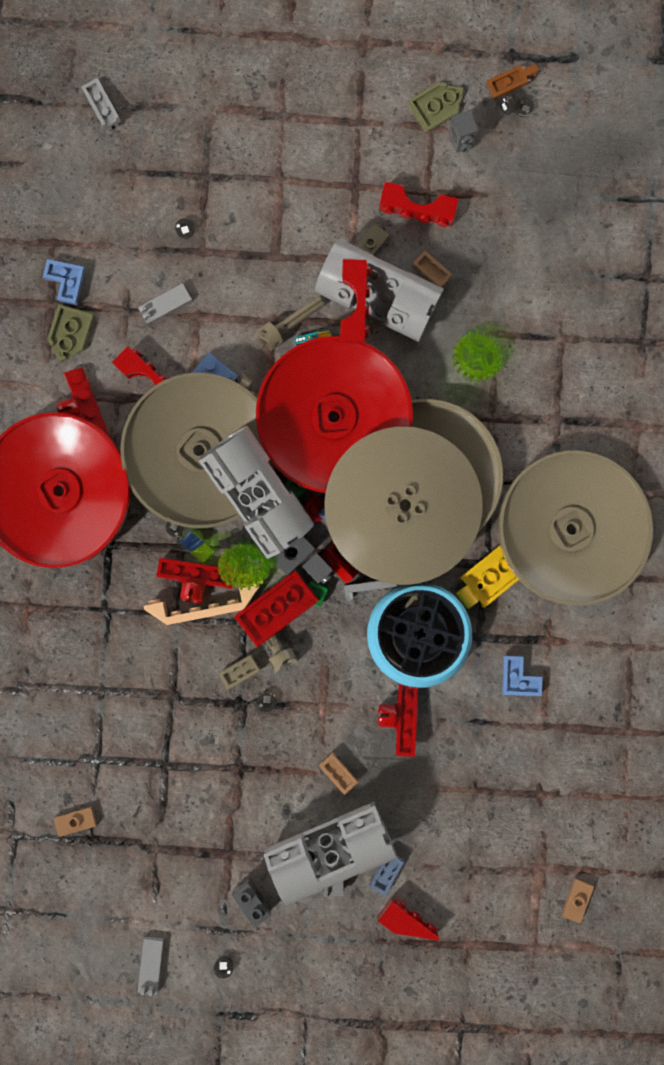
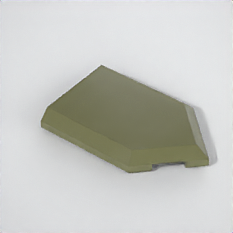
[407,82,464,133]
[47,304,95,363]

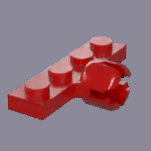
[57,367,110,437]
[156,558,236,603]
[378,683,418,757]

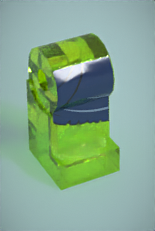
[178,529,216,564]

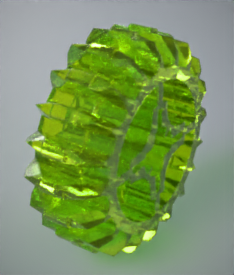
[452,331,504,383]
[218,542,270,591]

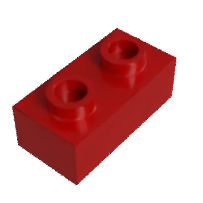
[321,544,360,584]

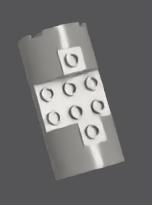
[315,239,444,342]
[198,426,314,559]
[264,802,397,906]

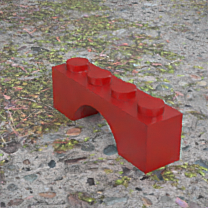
[379,181,459,227]
[340,259,371,343]
[112,346,167,385]

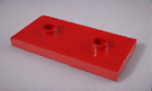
[234,570,319,648]

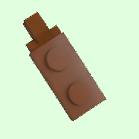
[486,64,539,100]

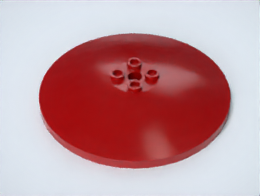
[256,336,413,493]
[0,412,131,568]

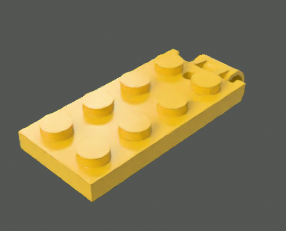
[455,545,518,609]

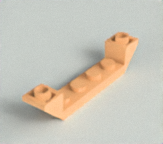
[144,580,260,625]

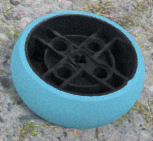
[367,582,472,688]

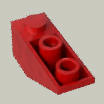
[377,897,440,941]

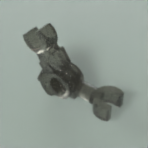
[219,525,257,549]

